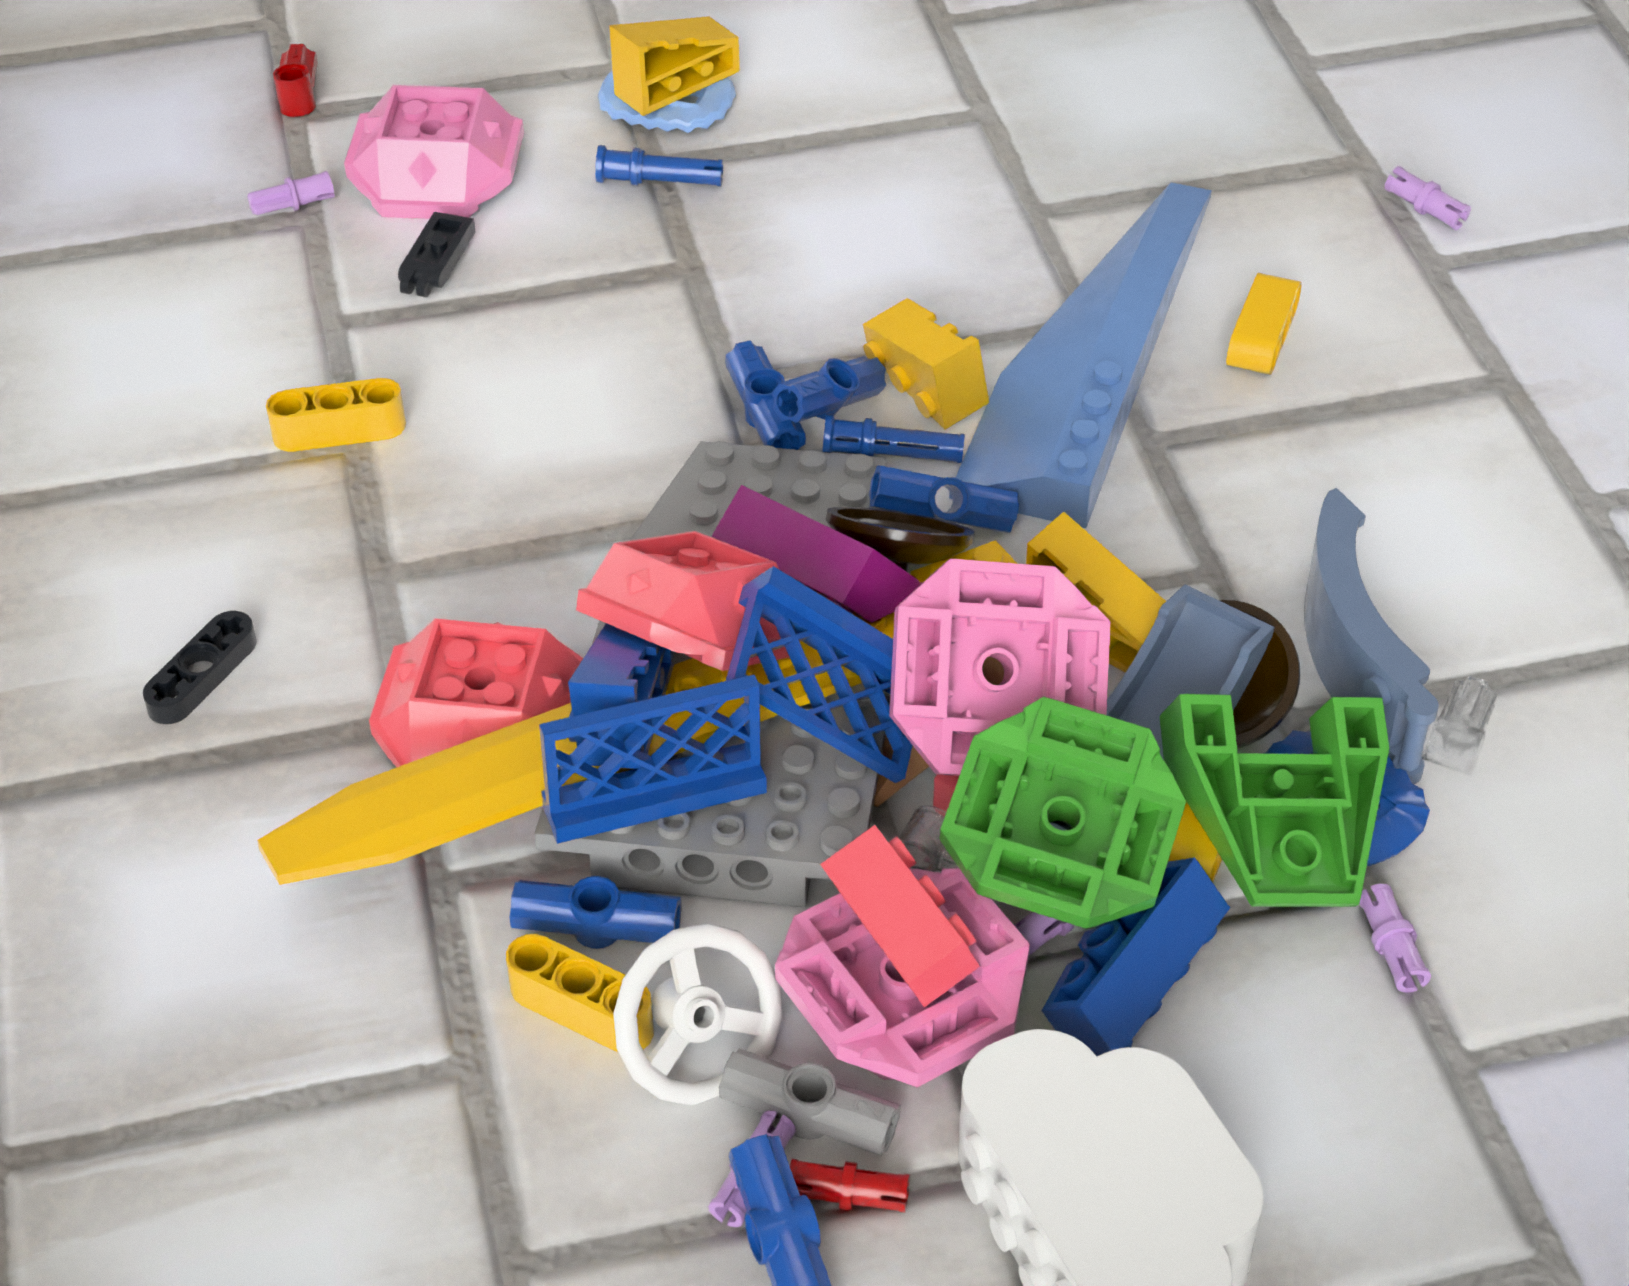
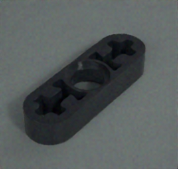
[143,611,257,724]

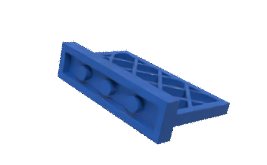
[726,566,912,783]
[539,675,767,844]

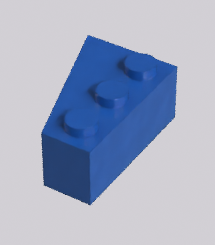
[568,623,674,769]

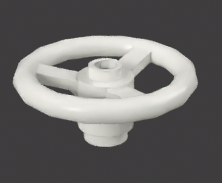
[613,923,783,1105]

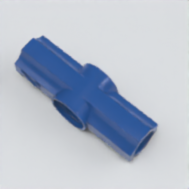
[725,340,806,450]
[772,356,887,423]
[869,465,1019,533]
[509,876,682,949]
[728,1134,831,1286]

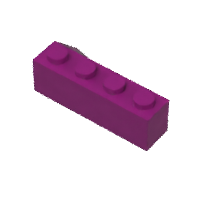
[712,485,922,623]

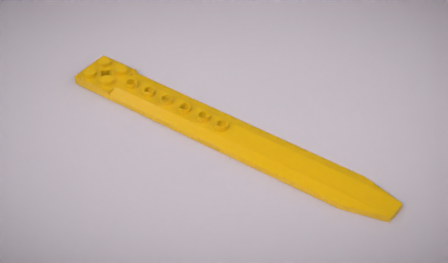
[257,540,1018,885]

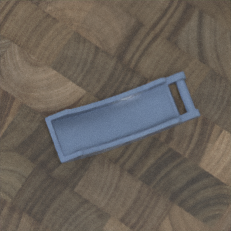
[1304,488,1439,784]
[1050,584,1275,830]

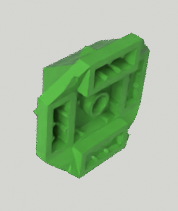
[939,697,1186,929]

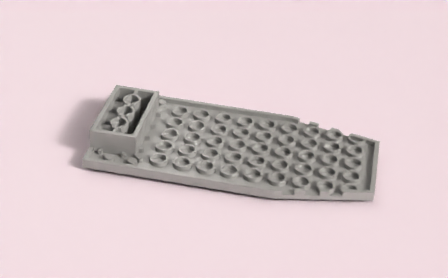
[534,441,909,907]

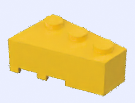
[609,16,740,116]
[863,298,989,430]
[1026,511,1166,673]

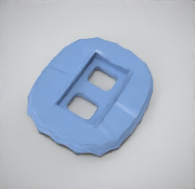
[598,71,736,133]

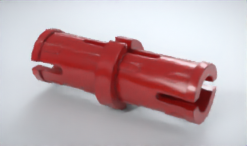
[790,1158,910,1213]

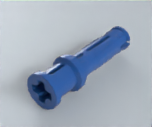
[595,145,723,187]
[822,414,965,463]

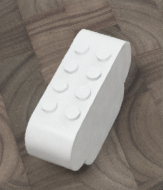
[958,1029,1264,1286]

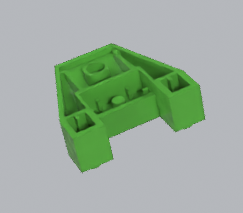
[1159,694,1389,907]

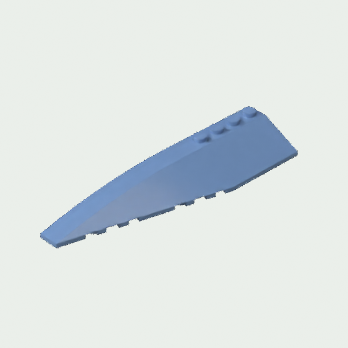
[949,183,1212,528]

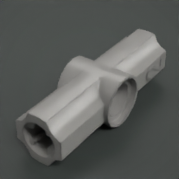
[719,1048,900,1155]

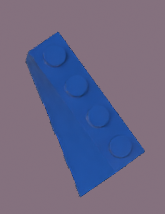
[1041,857,1230,1057]

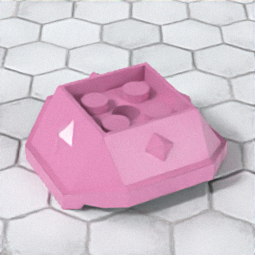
[344,85,524,219]
[889,559,1110,776]
[775,868,1030,1087]

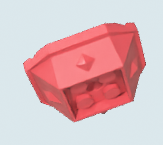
[576,531,789,671]
[369,618,583,767]

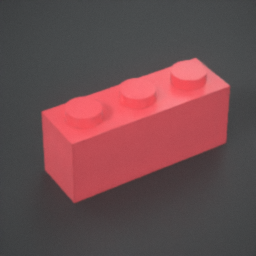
[820,825,980,1007]

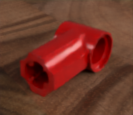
[273,44,318,117]

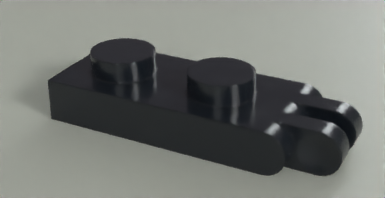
[398,212,476,297]

